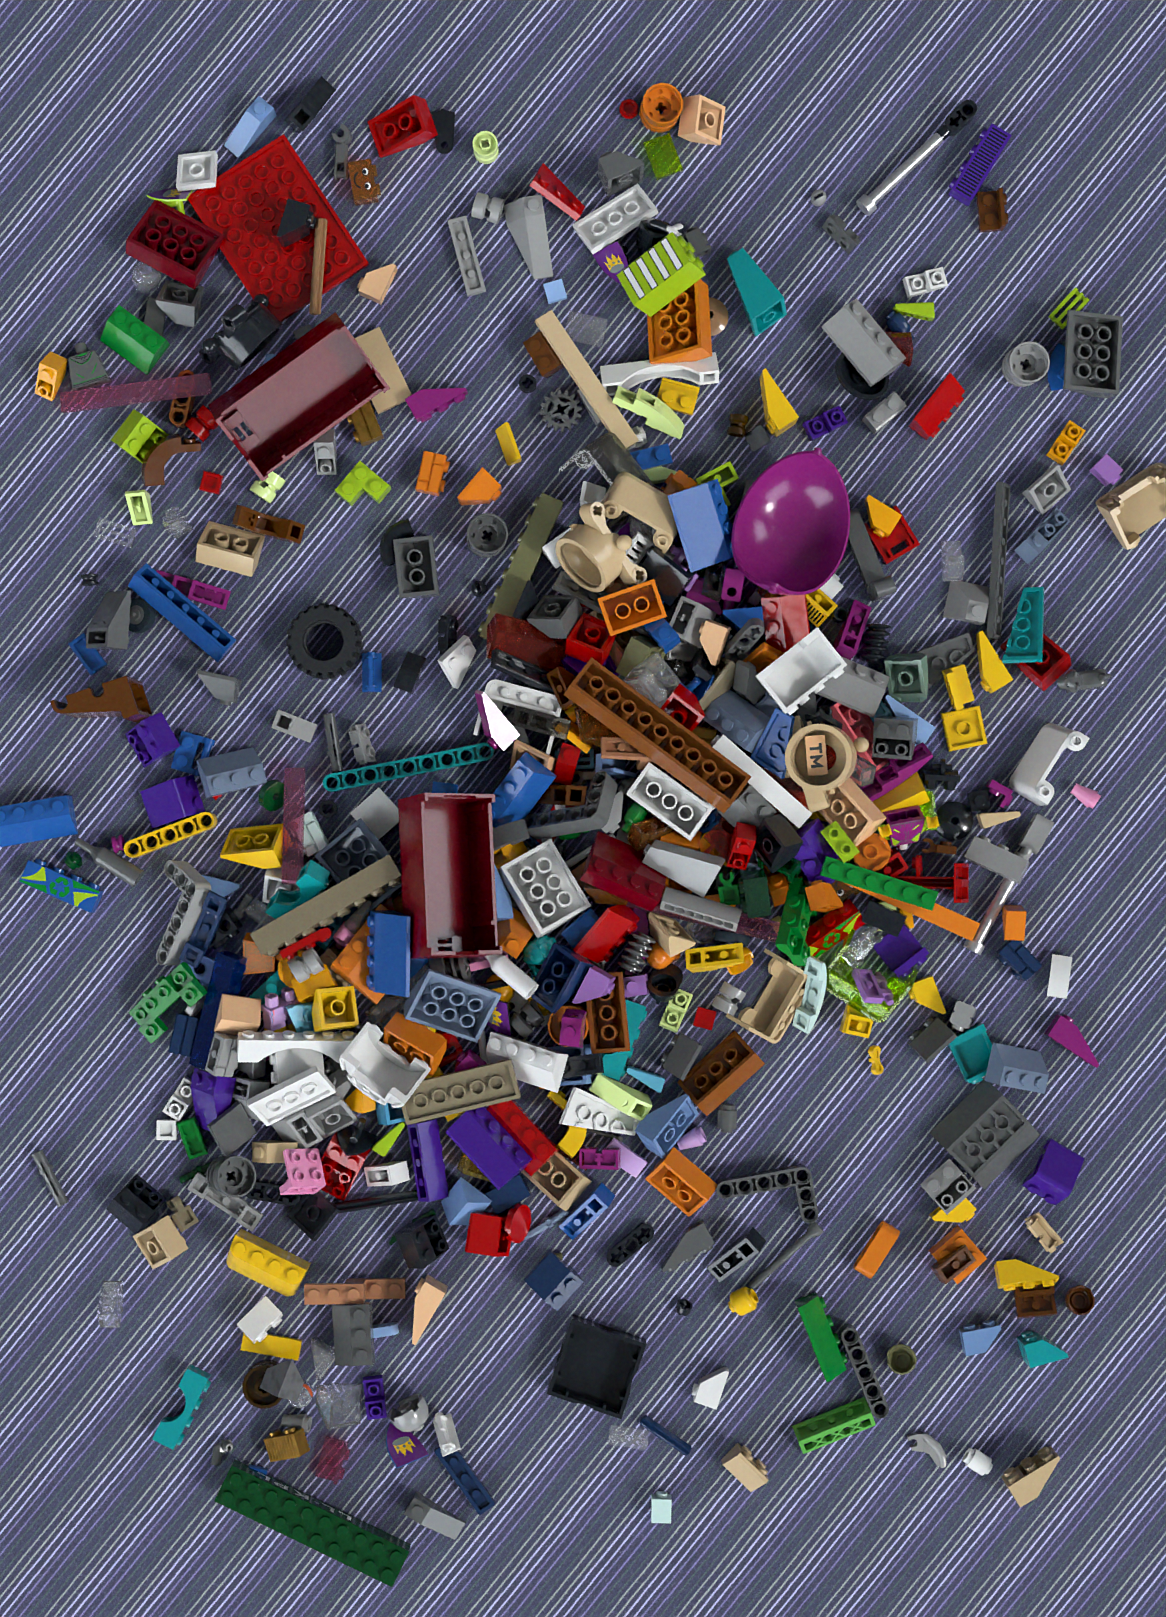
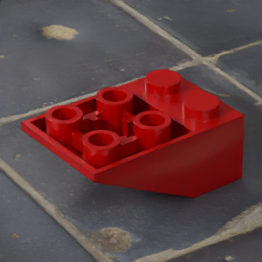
[321,1132,372,1202]

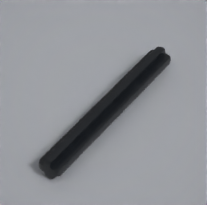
[333,1190,418,1214]

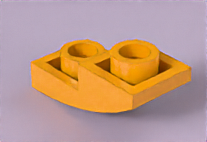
[1046,420,1086,466]

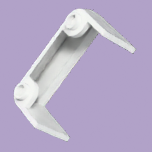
[473,679,561,755]

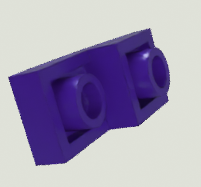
[802,405,848,442]
[363,1375,387,1420]

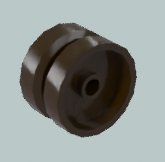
[242,1360,282,1409]

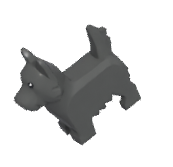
[1057,669,1112,693]

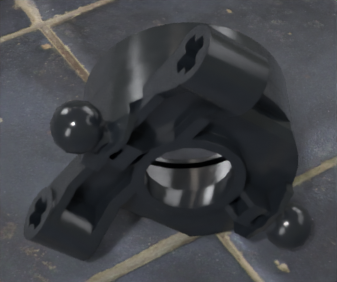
[199,293,283,371]

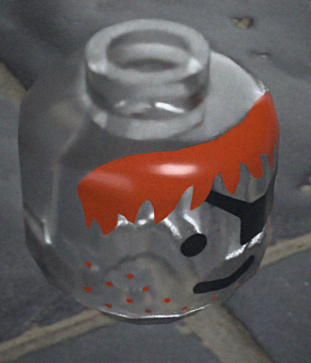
[288,1380,314,1408]

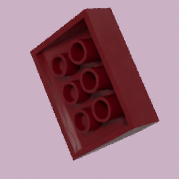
[126,200,224,290]
[580,831,666,912]

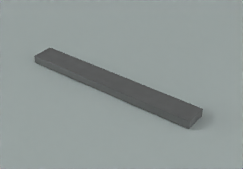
[986,482,1011,640]

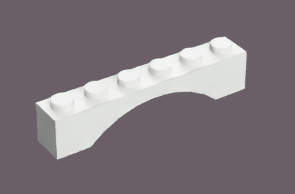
[600,352,719,396]
[237,1030,357,1063]

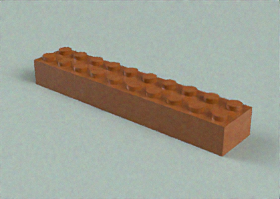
[564,657,752,814]

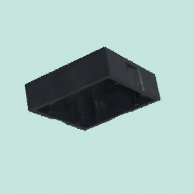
[547,1314,646,1419]

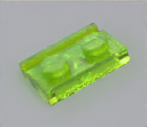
[643,133,683,181]

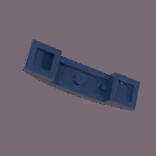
[179,890,228,968]

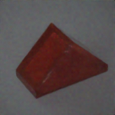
[885,332,913,367]

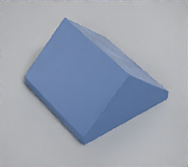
[441,1177,492,1225]

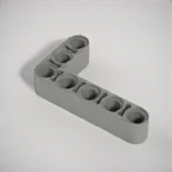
[156,860,211,965]

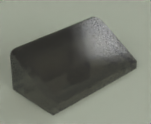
[702,561,726,602]

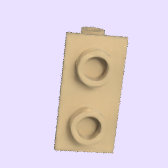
[1025,1212,1064,1253]

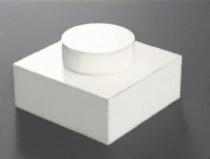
[156,1120,178,1140]

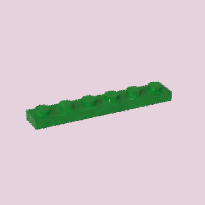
[820,856,939,911]

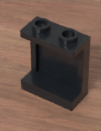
[638,546,697,606]

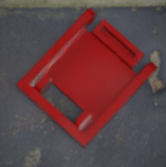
[864,505,920,565]

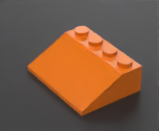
[647,279,712,364]
[330,904,388,1005]

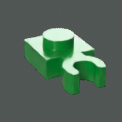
[718,870,740,905]

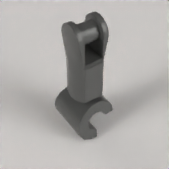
[332,124,353,180]

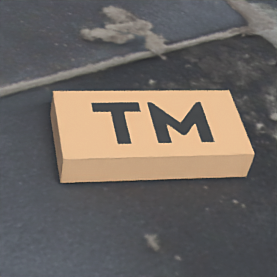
[805,735,828,776]

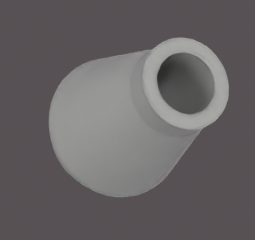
[281,1414,312,1432]

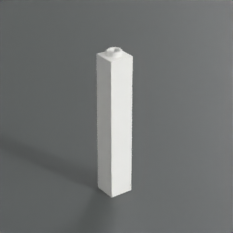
[710,734,812,828]

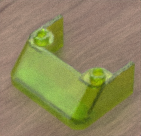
[826,928,918,1023]

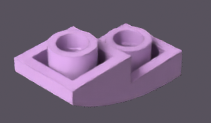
[606,1138,648,1178]

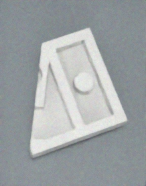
[437,635,476,689]

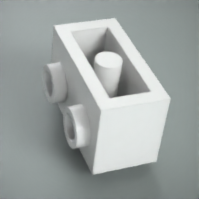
[237,1296,283,1344]

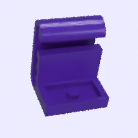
[140,775,205,829]
[1022,1138,1085,1205]

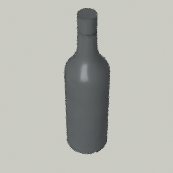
[74,837,144,887]

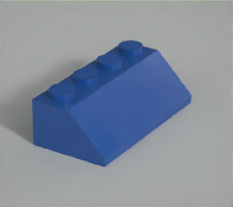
[491,752,557,828]
[0,795,78,847]

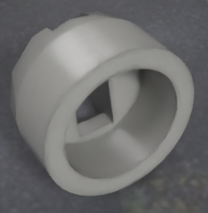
[811,189,827,206]

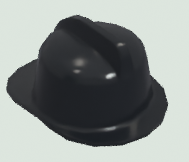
[647,964,683,1005]

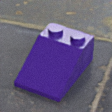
[190,1068,236,1131]

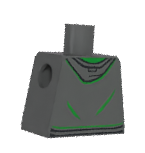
[68,342,112,393]

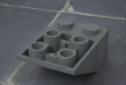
[86,590,131,650]

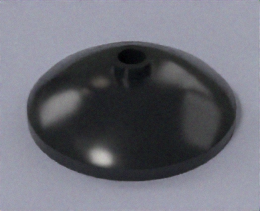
[835,353,889,400]

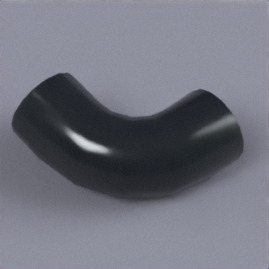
[379,518,414,567]

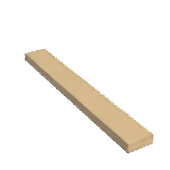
[535,310,639,452]

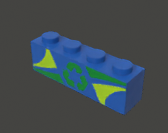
[19,858,104,913]

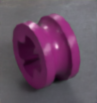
[111,834,125,853]

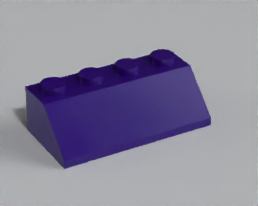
[446,1107,532,1190]

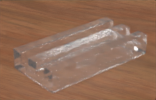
[94,518,137,548]

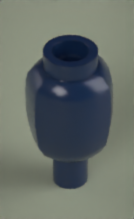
[885,310,914,343]

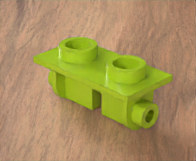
[820,821,860,863]

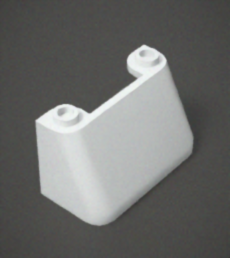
[1009,723,1090,806]

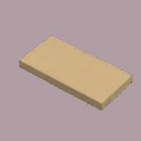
[355,327,412,414]

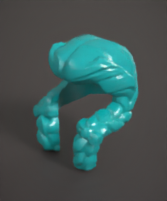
[523,935,557,977]

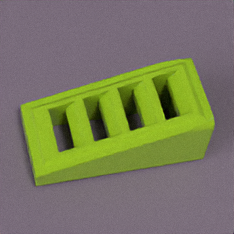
[893,302,935,321]
[371,1121,406,1157]

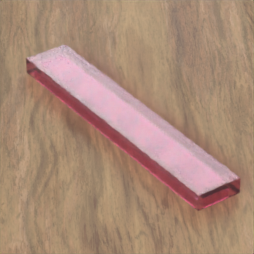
[282,768,305,885]

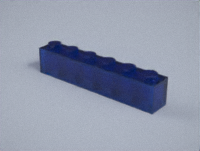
[189,951,247,1071]

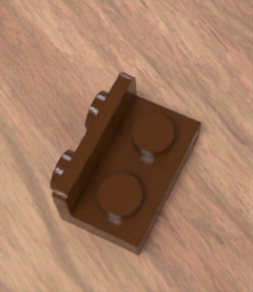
[976,187,1008,233]

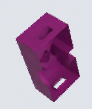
[579,1147,621,1170]

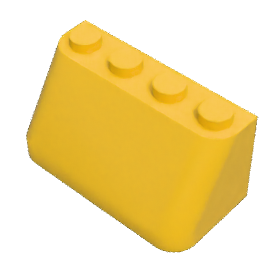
[226,1229,311,1296]

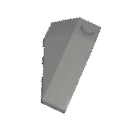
[504,195,553,280]

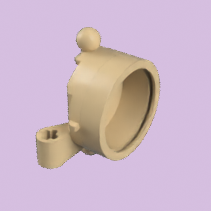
[555,502,647,592]
[785,715,869,813]

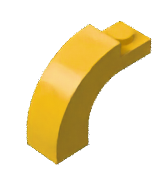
[546,1090,587,1158]

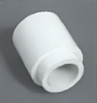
[962,1447,993,1476]

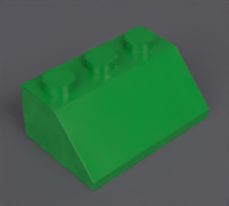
[100,305,170,375]

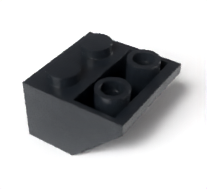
[106,1174,166,1234]
[395,1214,450,1269]

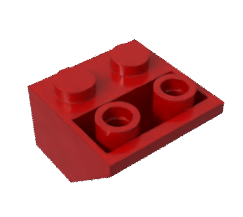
[465,1212,511,1257]

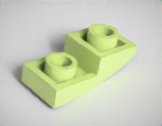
[659,989,693,1033]

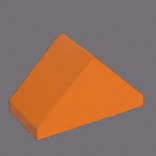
[1002,905,1026,941]

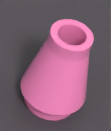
[1070,783,1101,809]

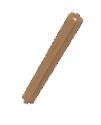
[309,218,328,315]

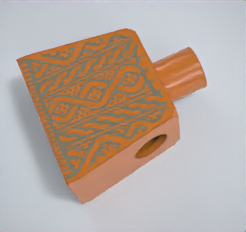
[243,932,283,974]

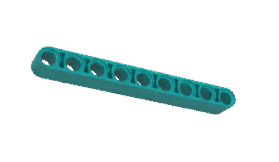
[323,743,494,792]

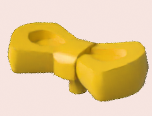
[868,1045,884,1075]

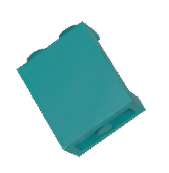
[948,1022,992,1084]

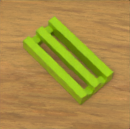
[1048,287,1089,330]

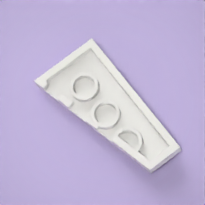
[559,1087,640,1136]

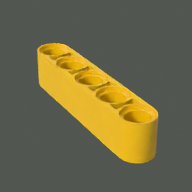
[124,812,217,858]

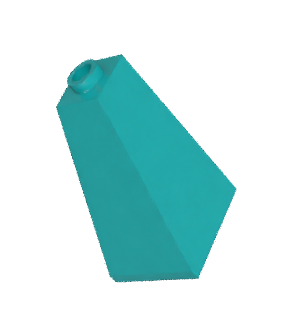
[727,247,787,337]

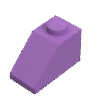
[572,966,616,1004]

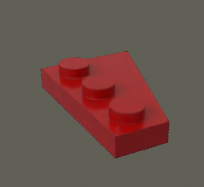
[529,163,585,221]

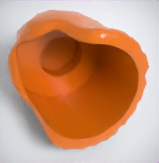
[646,942,681,969]

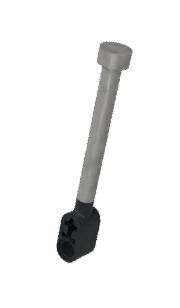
[856,100,977,216]

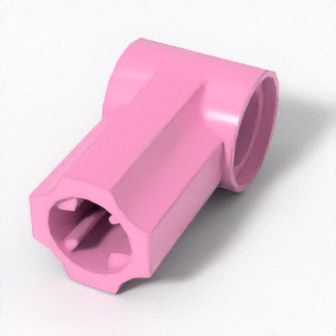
[333,921,358,950]

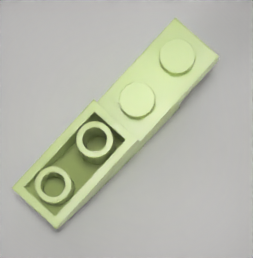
[612,386,685,439]

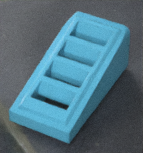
[626,1066,665,1093]

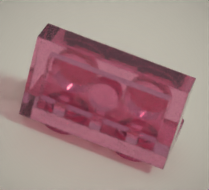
[315,1436,351,1485]

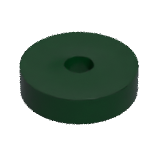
[258,779,288,811]

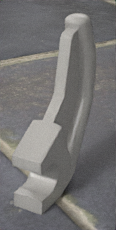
[906,1432,946,1468]

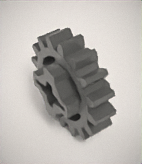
[540,389,582,433]

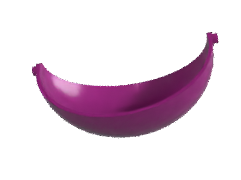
[731,447,850,595]

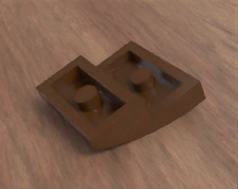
[1013,1284,1057,1319]

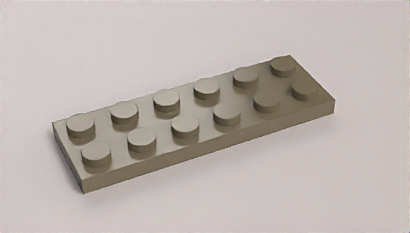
[402,1059,521,1125]

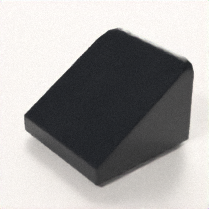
[745,424,771,452]

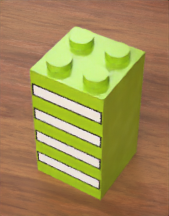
[616,232,706,317]

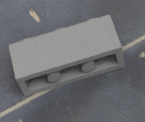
[964,835,1030,885]

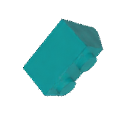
[1017,1331,1069,1368]

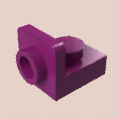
[986,779,1013,808]

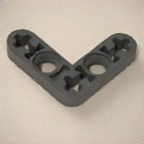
[724,618,764,664]

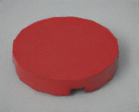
[504,1203,531,1243]

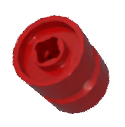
[185,405,219,442]

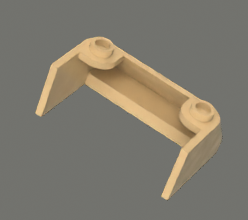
[600,472,678,554]
[726,948,808,1044]

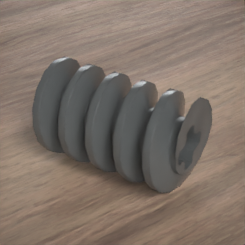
[618,930,656,974]

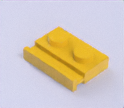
[657,377,700,416]

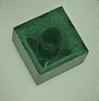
[737,869,771,918]

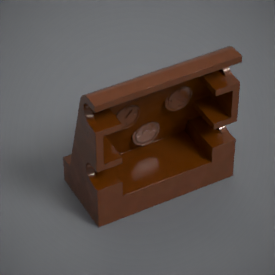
[50,676,153,723]

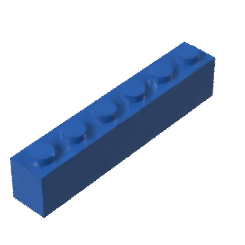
[128,563,236,662]

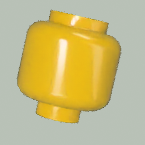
[728,1286,759,1316]

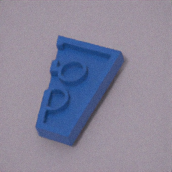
[750,707,795,779]

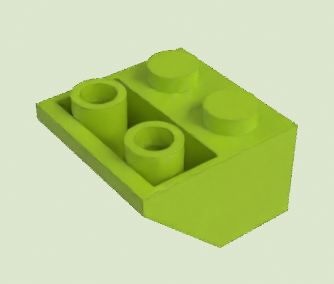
[111,409,169,464]

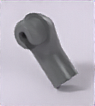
[211,1439,233,1466]

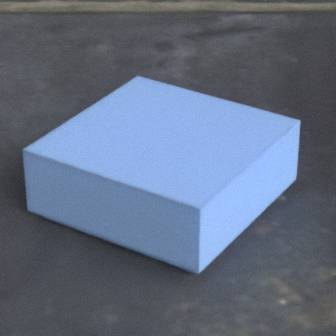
[543,279,567,304]

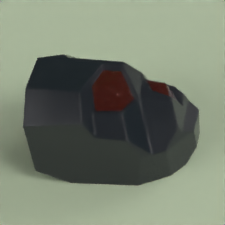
[743,583,768,608]

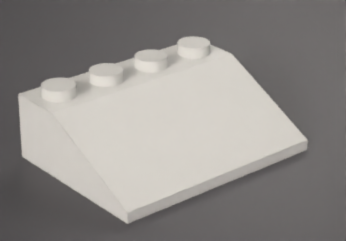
[498,839,591,938]

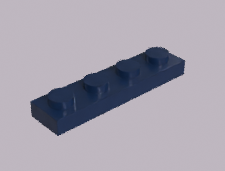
[434,1446,496,1516]

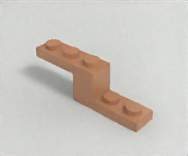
[601,737,665,771]
[304,1278,406,1305]

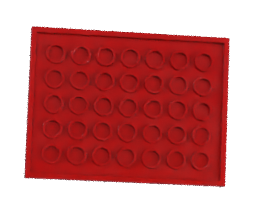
[188,134,369,322]

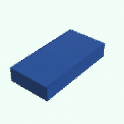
[68,633,108,676]

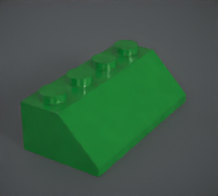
[794,1292,848,1382]

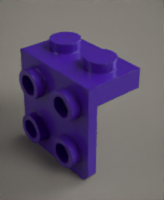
[873,924,929,978]

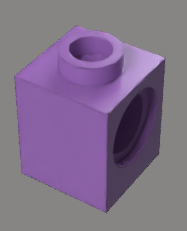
[1089,454,1123,487]

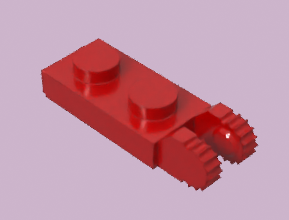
[280,927,332,961]

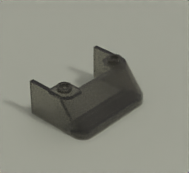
[558,432,655,530]

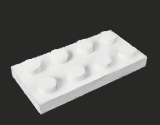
[572,183,658,254]
[247,1066,336,1126]

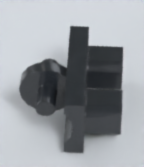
[804,705,842,729]
[922,758,960,791]

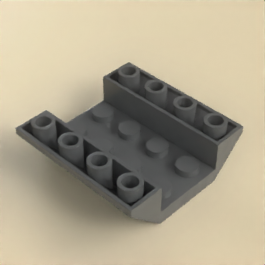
[929,1079,1040,1189]

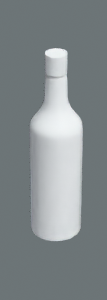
[484,955,539,999]

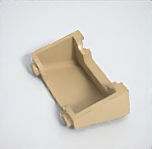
[1096,463,1166,550]

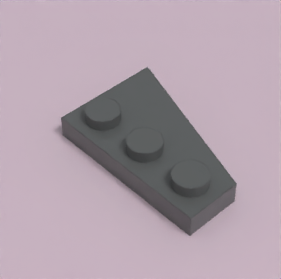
[913,632,975,689]

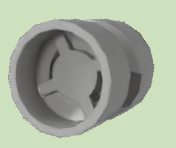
[471,192,504,224]
[287,947,325,983]
[711,981,746,1016]

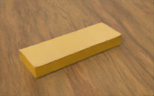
[240,1333,302,1361]

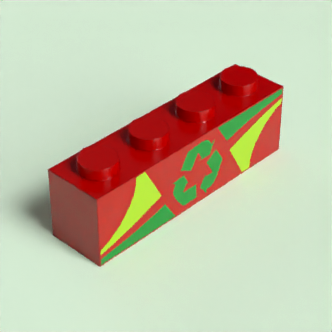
[801,899,866,968]

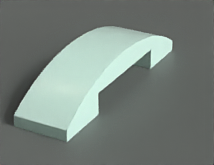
[792,955,827,1034]

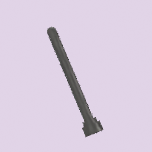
[748,1221,824,1290]

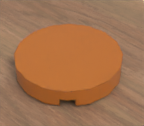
[853,833,891,871]

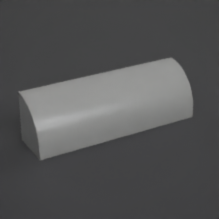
[660,887,742,932]

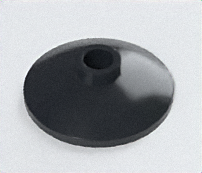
[934,802,973,840]

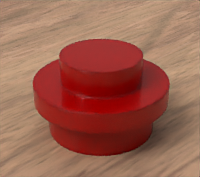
[619,99,639,119]

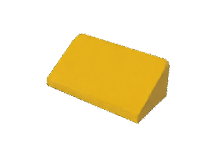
[495,422,522,466]

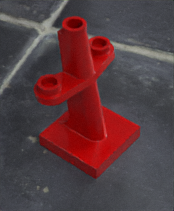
[894,855,969,903]

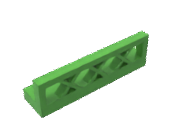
[792,1397,876,1454]

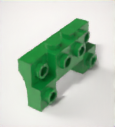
[775,878,818,966]
[128,962,208,1044]

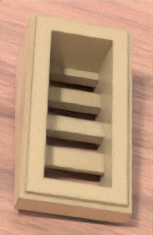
[976,811,1021,829]

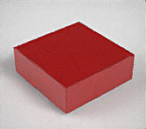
[199,471,224,495]
[693,1006,717,1030]

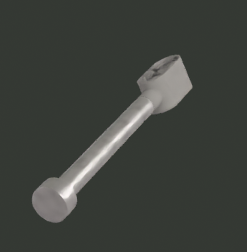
[963,813,1054,955]

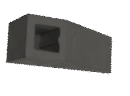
[661,1220,715,1272]

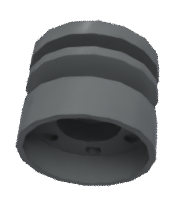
[466,513,508,558]
[206,1156,256,1197]

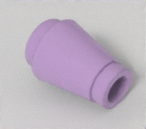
[677,1127,707,1150]

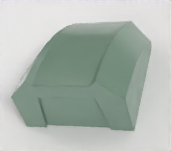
[884,653,928,703]

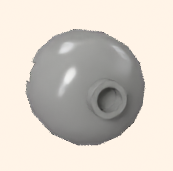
[389,1394,429,1432]

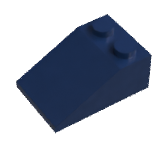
[531,943,594,1014]

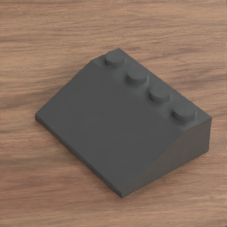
[1063,310,1123,398]

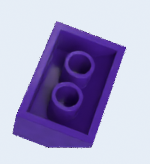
[794,818,841,884]

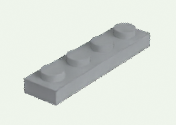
[447,215,486,297]

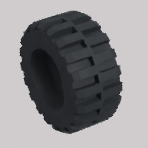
[286,603,363,680]

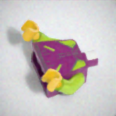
[877,805,939,850]

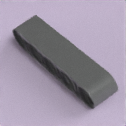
[839,1324,889,1419]

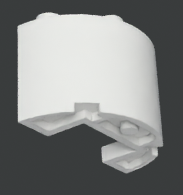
[755,627,847,716]
[339,1022,431,1108]

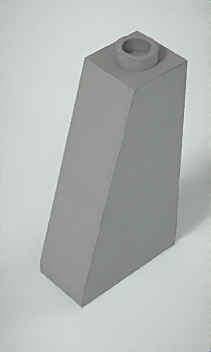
[642,839,725,898]

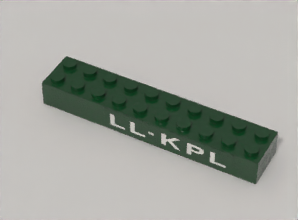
[214,1459,411,1587]

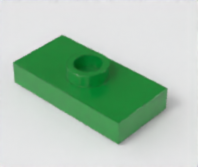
[176,1116,209,1160]

